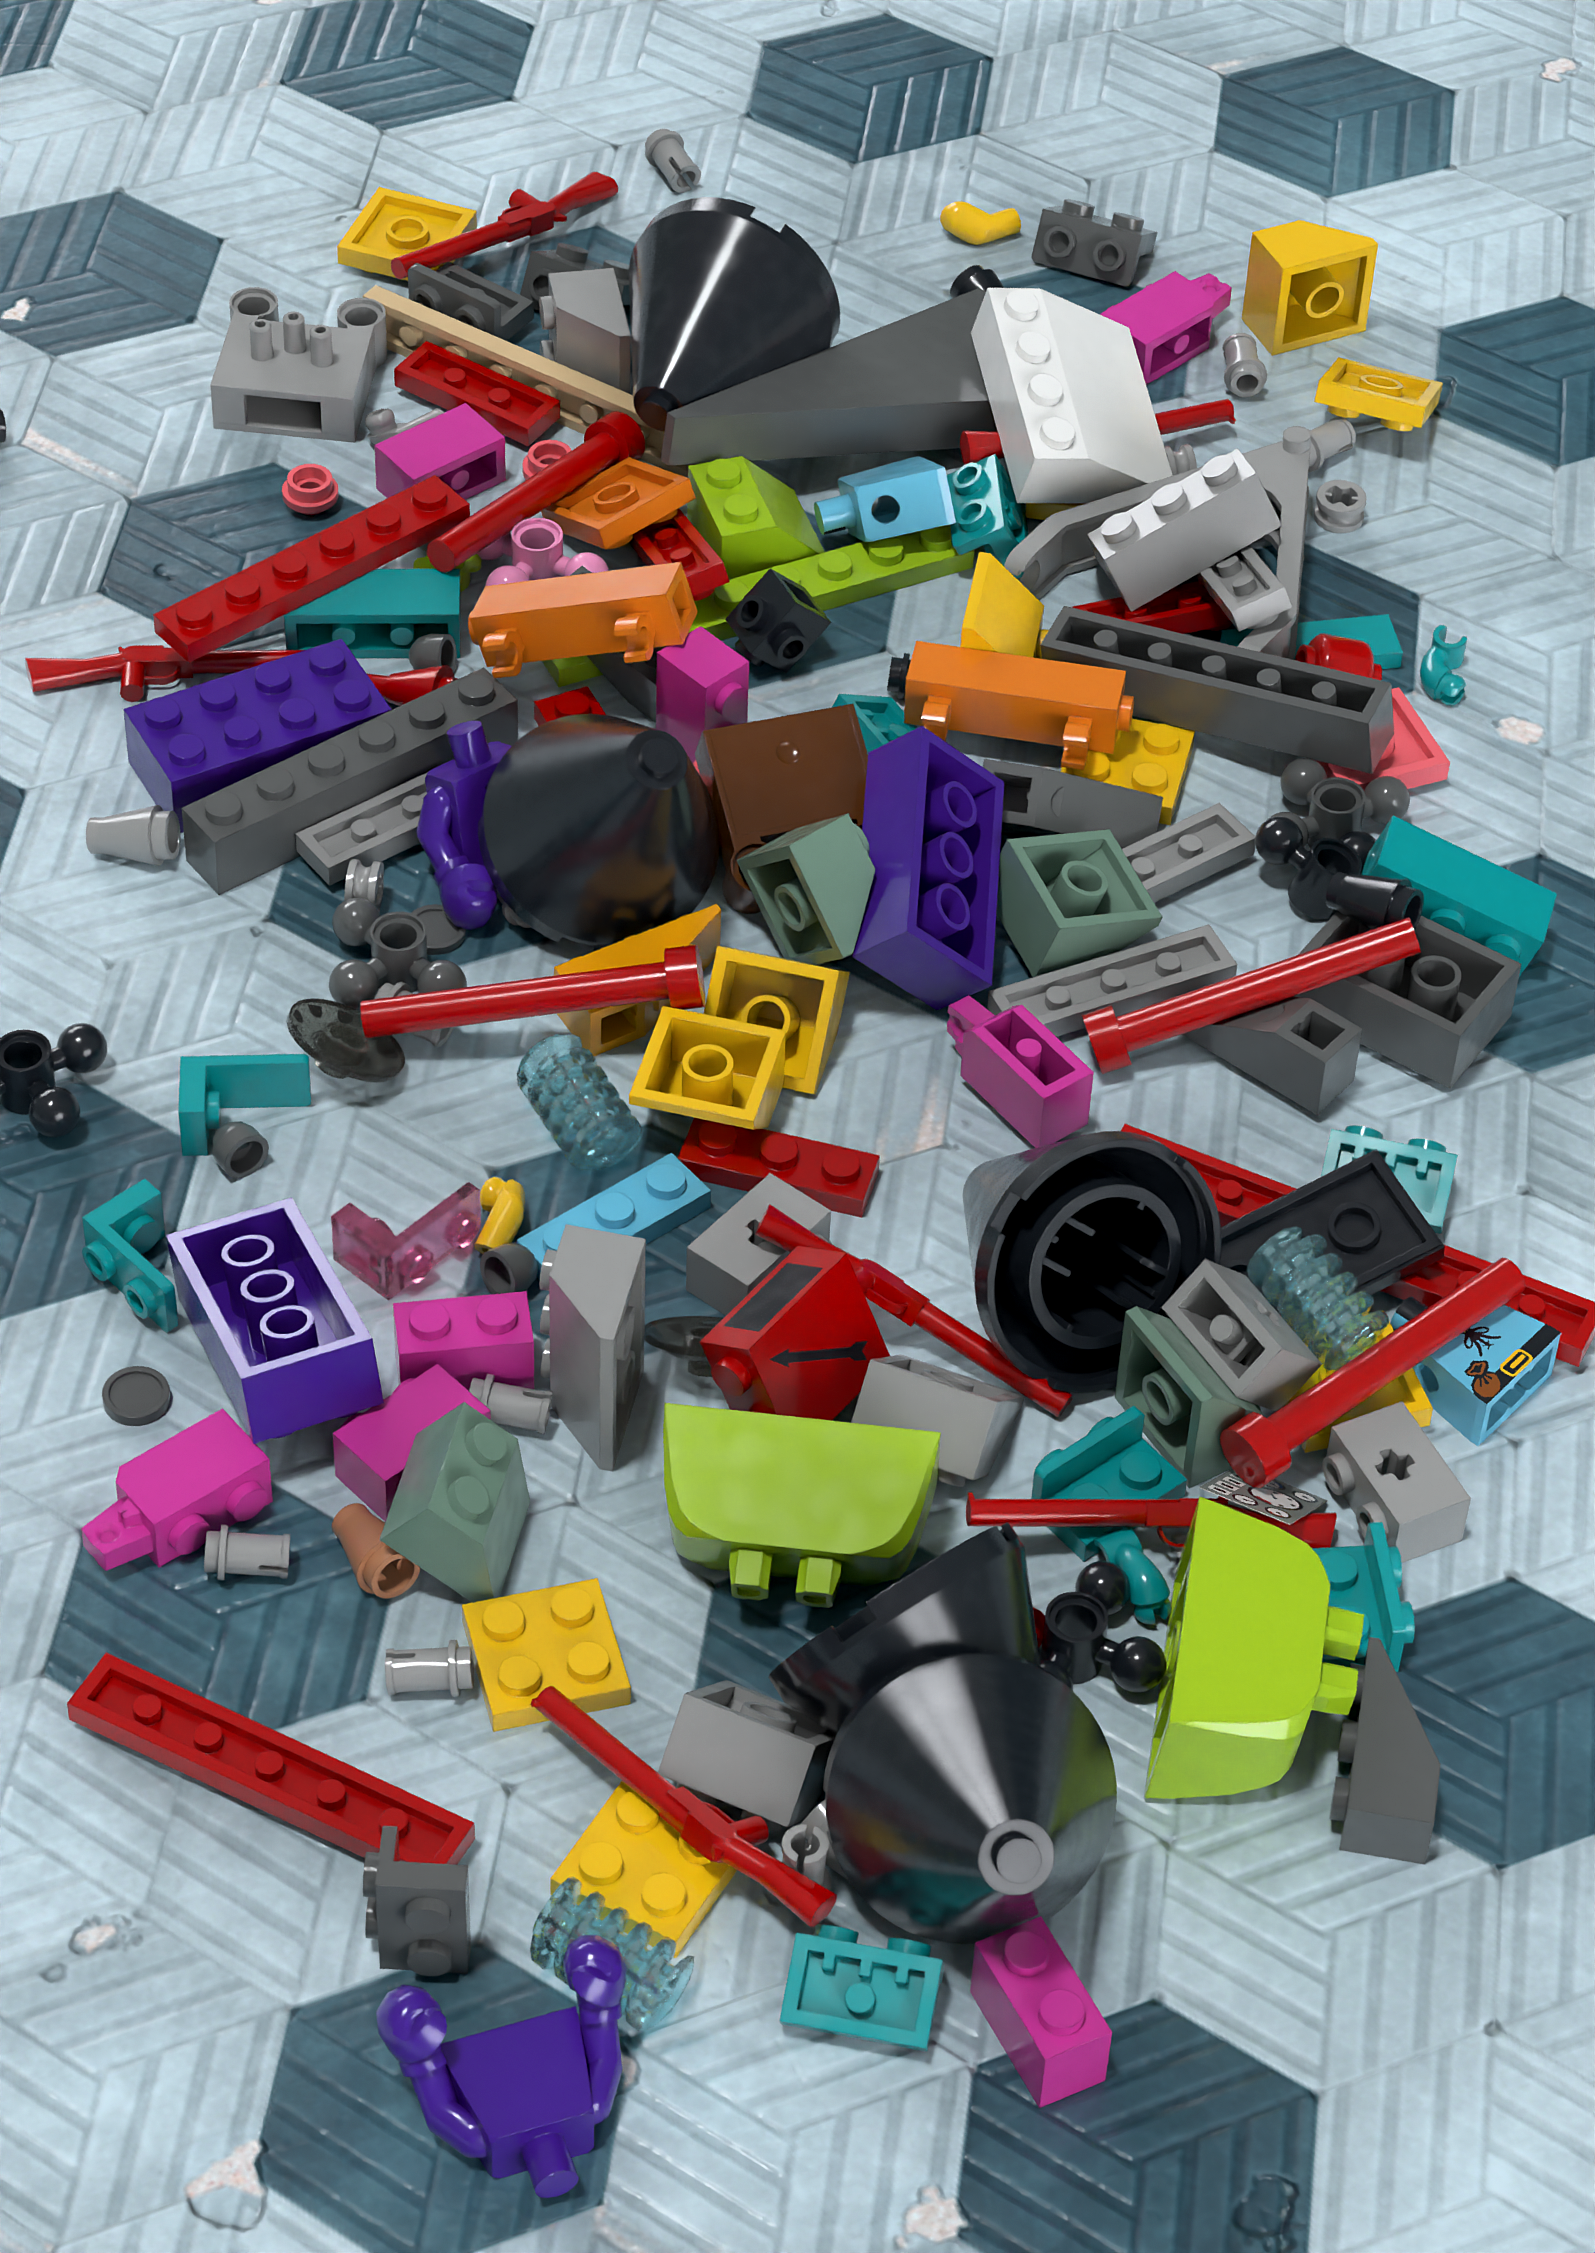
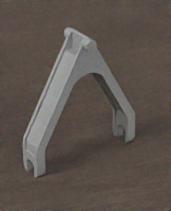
[1004,426,1311,660]

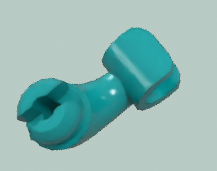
[1420,625,1467,706]
[1094,1527,1172,1624]

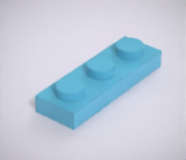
[517,1153,711,1280]

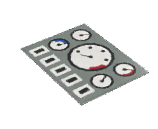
[1199,1469,1328,1525]

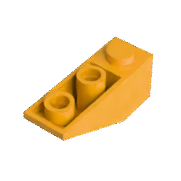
[554,904,721,1058]

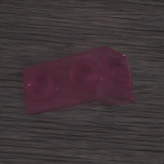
[331,1182,481,1301]

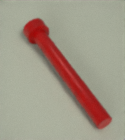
[427,411,645,572]
[1082,917,1421,1074]
[360,944,705,1038]
[1220,1258,1526,1488]

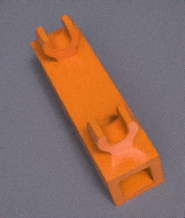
[468,562,698,678]
[904,641,1134,770]

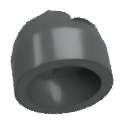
[409,634,457,673]
[212,1121,269,1178]
[480,1243,538,1294]

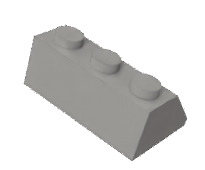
[1087,448,1282,612]
[539,1224,646,1472]

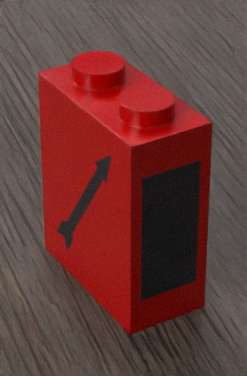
[700,1246,890,1421]

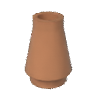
[332,1503,420,1598]

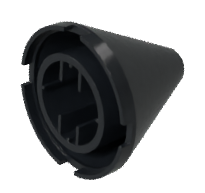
[629,197,840,432]
[478,714,720,952]
[963,1131,1222,1393]
[768,1522,1041,1735]
[823,1649,1117,1944]

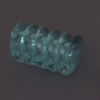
[517,1033,642,1170]
[1246,1226,1389,1371]
[530,1876,694,2031]

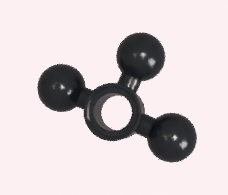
[1255,817,1376,919]
[0,1023,107,1137]
[1040,1561,1166,1693]

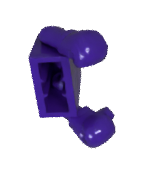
[416,720,511,930]
[376,1935,627,2198]

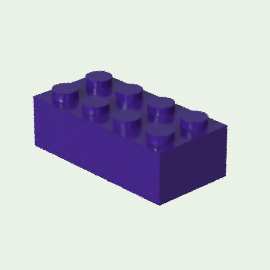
[123,639,392,833]
[852,726,1004,1010]
[166,1197,384,1444]

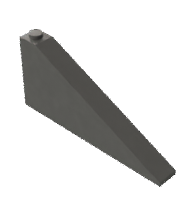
[660,288,998,466]

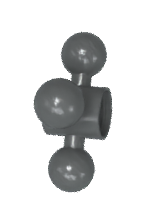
[1267,758,1410,848]
[329,898,467,1009]

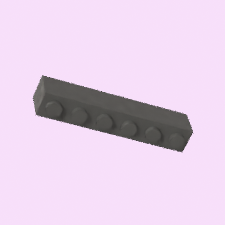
[1040,606,1394,774]
[182,667,518,895]

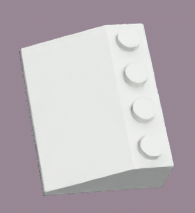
[971,288,1173,503]

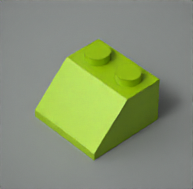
[687,456,825,579]

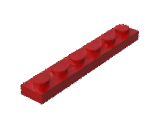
[153,475,470,663]
[67,1652,475,1865]

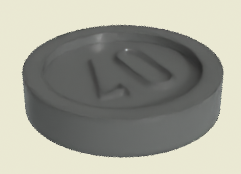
[411,904,466,955]
[102,1366,170,1426]

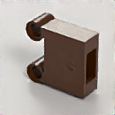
[695,704,868,914]

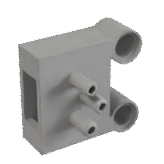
[210,287,387,443]

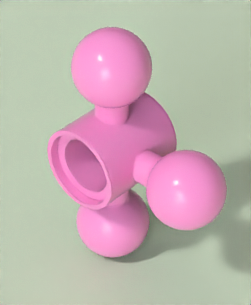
[477,518,609,586]

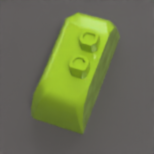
[663,1403,941,1608]
[1144,1496,1364,1799]

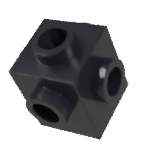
[725,568,832,673]

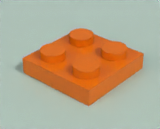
[541,457,696,550]

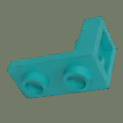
[178,1054,311,1156]
[82,1179,178,1333]

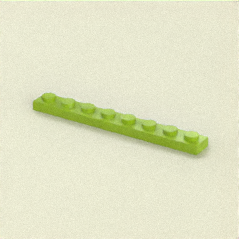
[542,524,974,687]

